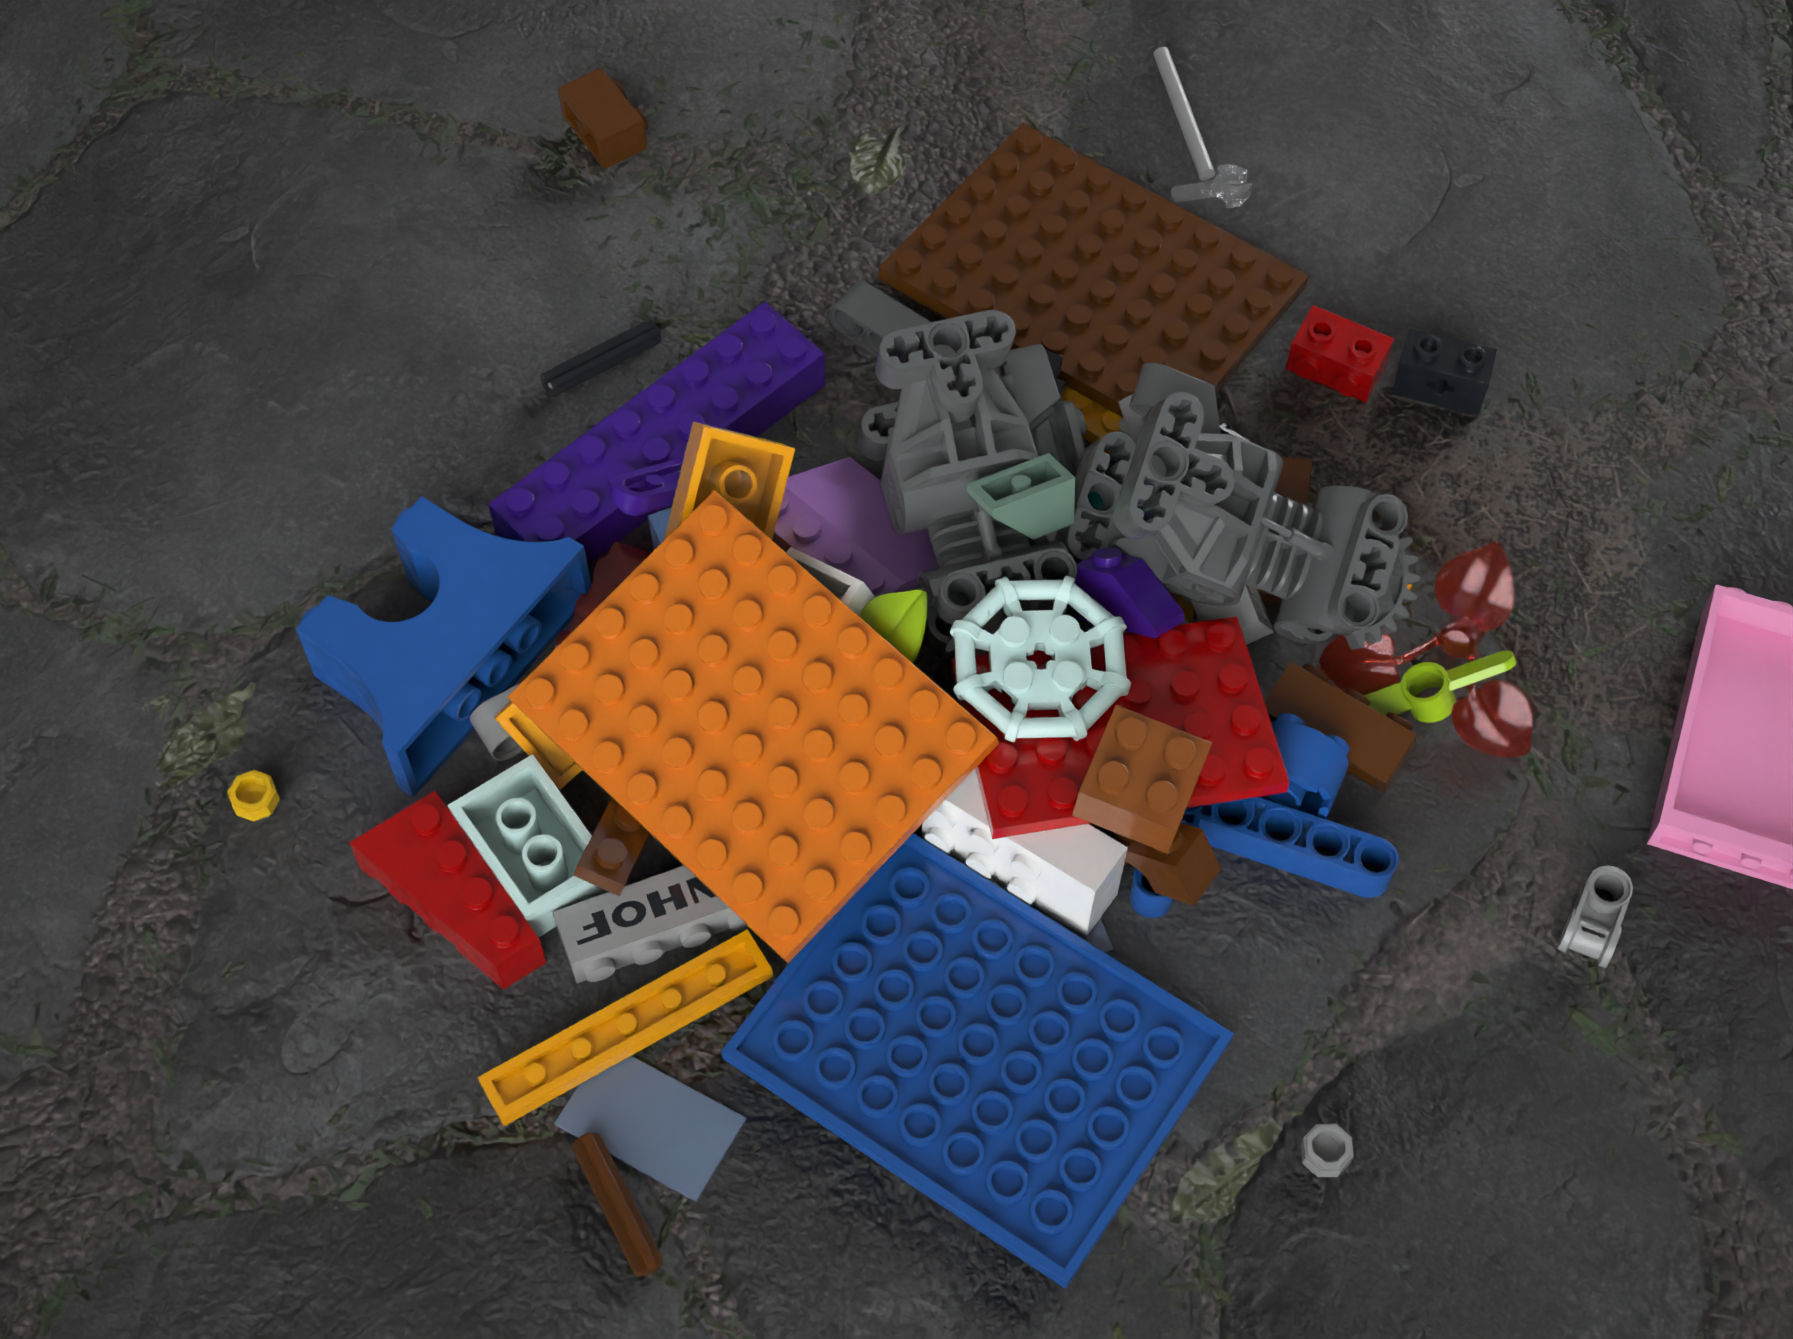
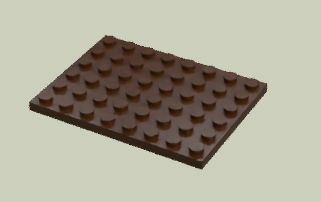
[878,123,1309,418]

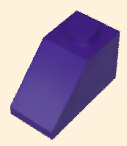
[1075,548,1185,638]

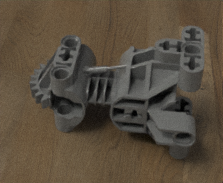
[857,310,1077,659]
[1054,363,1420,650]

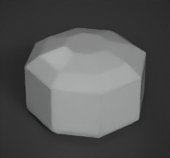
[1301,1124,1354,1177]

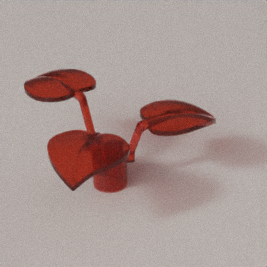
[1319,541,1534,757]

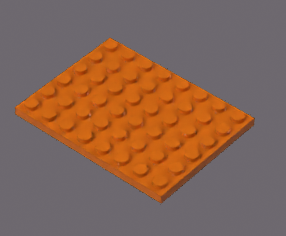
[507,490,999,963]

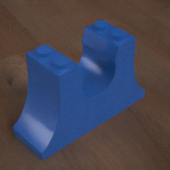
[296,496,593,798]

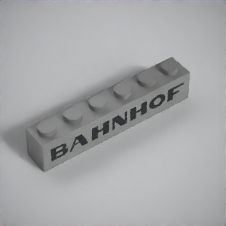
[553,866,749,984]

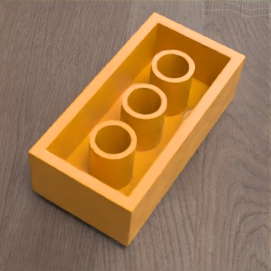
[664,422,795,540]

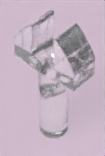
[1171,164,1252,209]

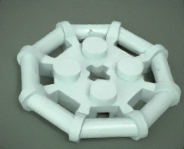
[950,576,1131,742]

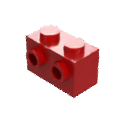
[1286,305,1394,403]

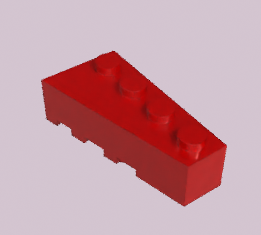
[349,791,546,990]

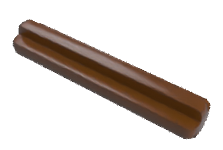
[572,1132,663,1277]

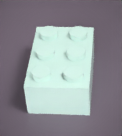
[448,754,608,937]

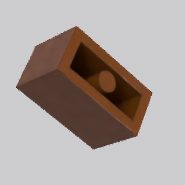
[558,68,648,169]

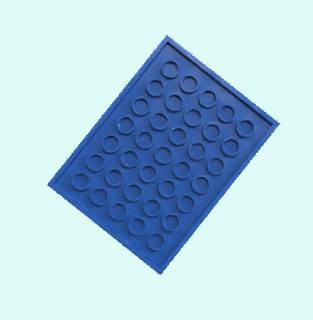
[721,833,1234,1289]

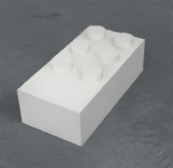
[921,769,1128,938]

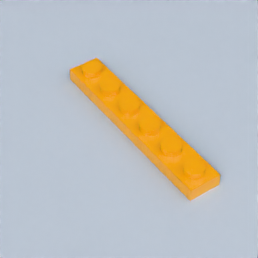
[477,929,773,1127]

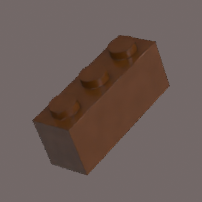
[1264,661,1417,794]

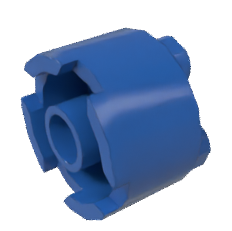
[1260,713,1350,820]

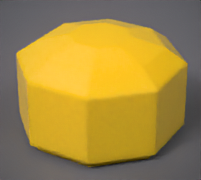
[227,770,280,822]

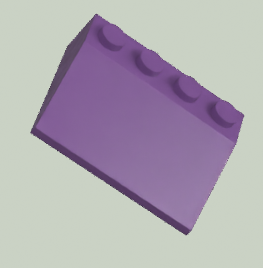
[772,457,938,597]

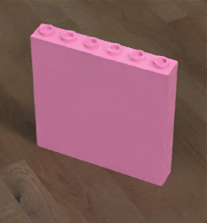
[1647,585,1793,889]

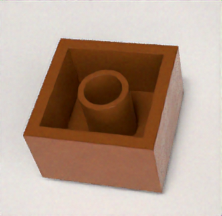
[1072,705,1212,854]

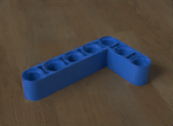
[1129,797,1399,918]

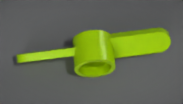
[1364,651,1516,723]

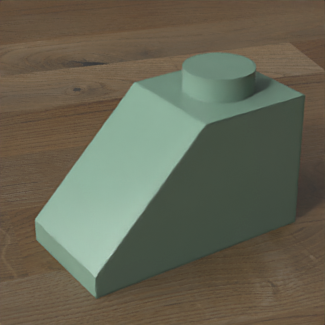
[967,453,1075,539]

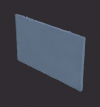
[554,1055,747,1202]

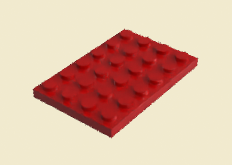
[951,616,1290,839]

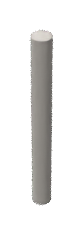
[1153,47,1215,181]

